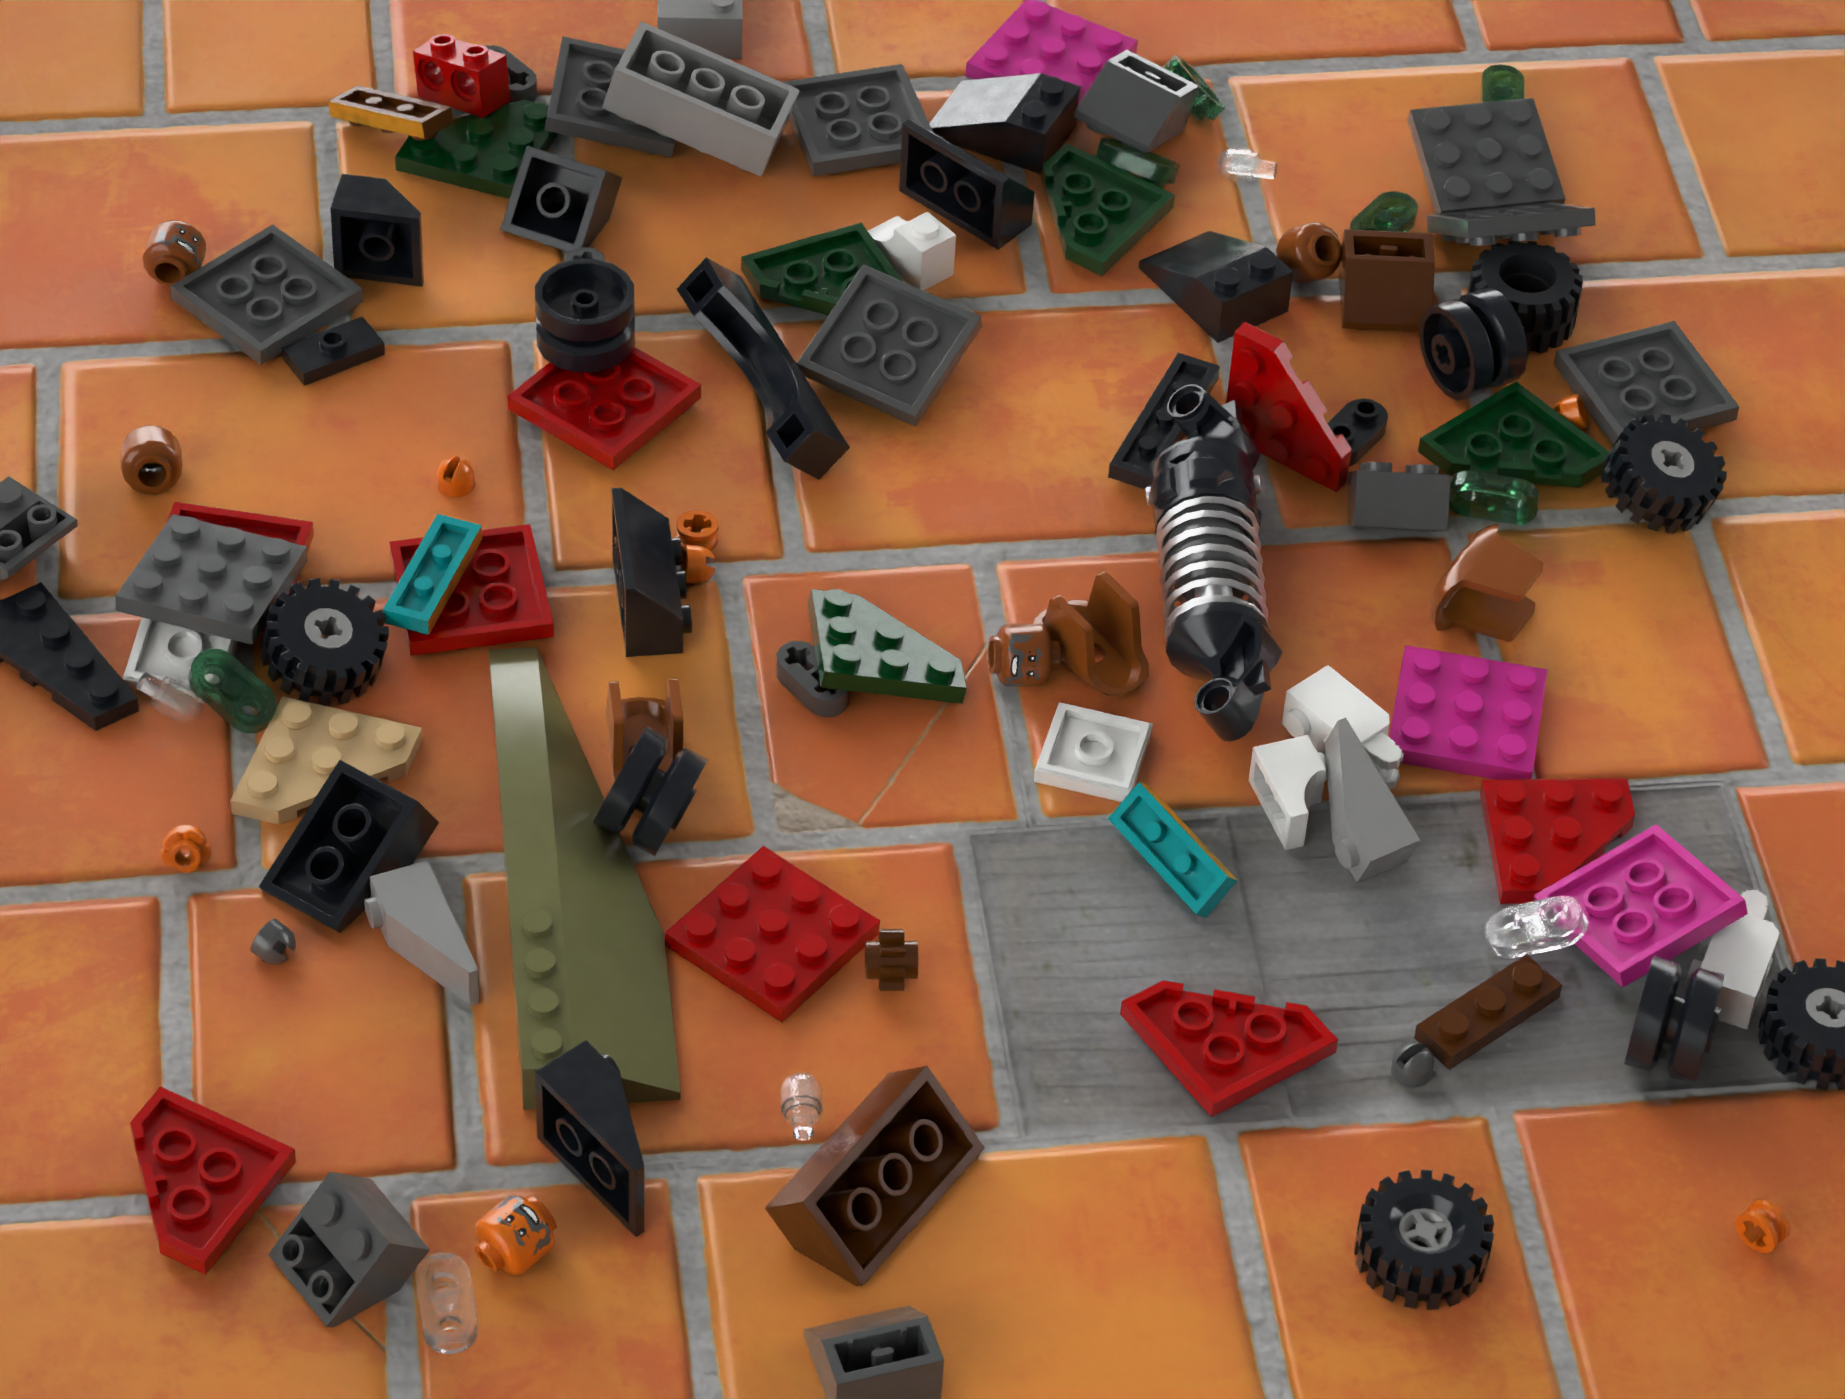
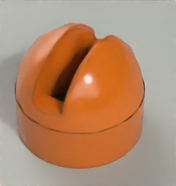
[1553,394,1589,430]
[437,456,475,497]
[680,545,715,584]

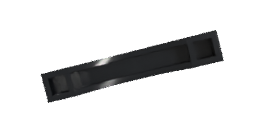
[677,257,850,480]

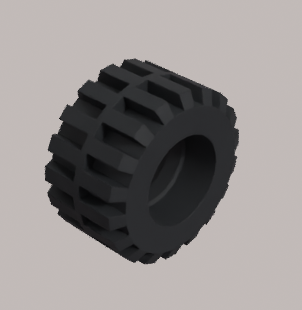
[1468,241,1583,354]

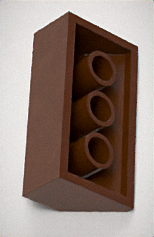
[765,1066,985,1286]

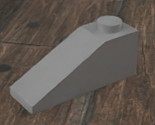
[1324,717,1420,883]
[364,860,480,1006]

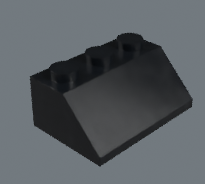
[899,119,1034,250]
[612,487,692,657]

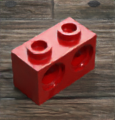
[413,34,511,118]

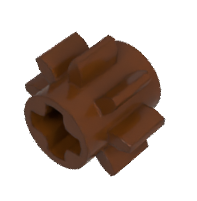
[865,929,918,991]

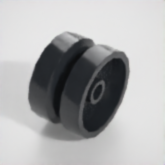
[535,259,635,372]
[1419,287,1528,400]
[593,726,708,856]
[1624,956,1725,1084]

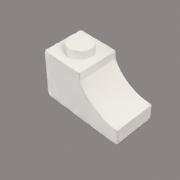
[868,211,956,291]
[1248,735,1327,850]

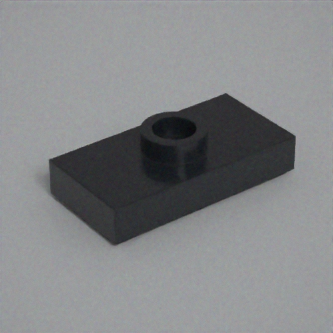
[282,317,385,386]

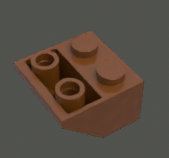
[1338,229,1435,332]

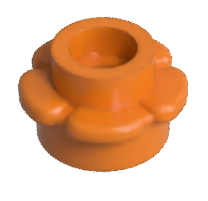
[161,825,211,873]

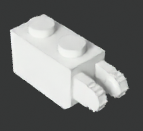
[1282,665,1404,789]
[1685,889,1780,1030]

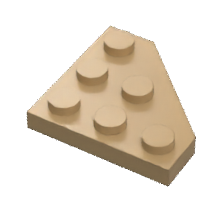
[230,696,423,825]

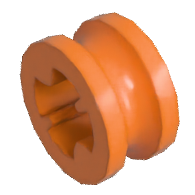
[676,510,719,551]
[1735,1199,1790,1254]

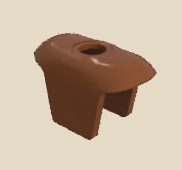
[1431,523,1543,642]
[1034,571,1149,696]
[606,678,684,780]

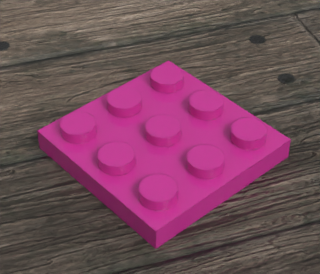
[966,0,1138,105]
[1389,645,1548,780]
[1533,824,1748,988]

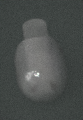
[1216,148,1277,184]
[137,672,204,723]
[780,1072,823,1140]

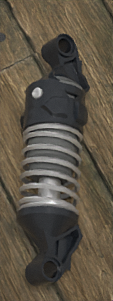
[1146,384,1283,742]

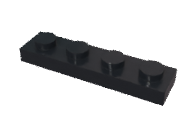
[1108,353,1220,490]

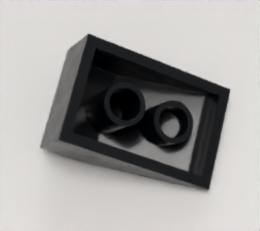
[929,73,1080,174]
[1138,231,1293,343]
[258,760,439,933]
[535,1040,644,1237]

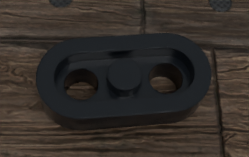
[1327,399,1388,467]

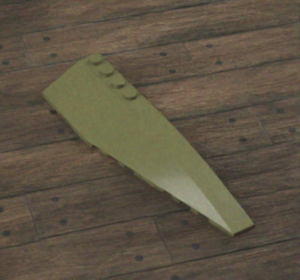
[488,647,681,1110]

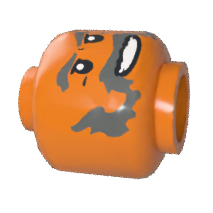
[475,1195,556,1276]

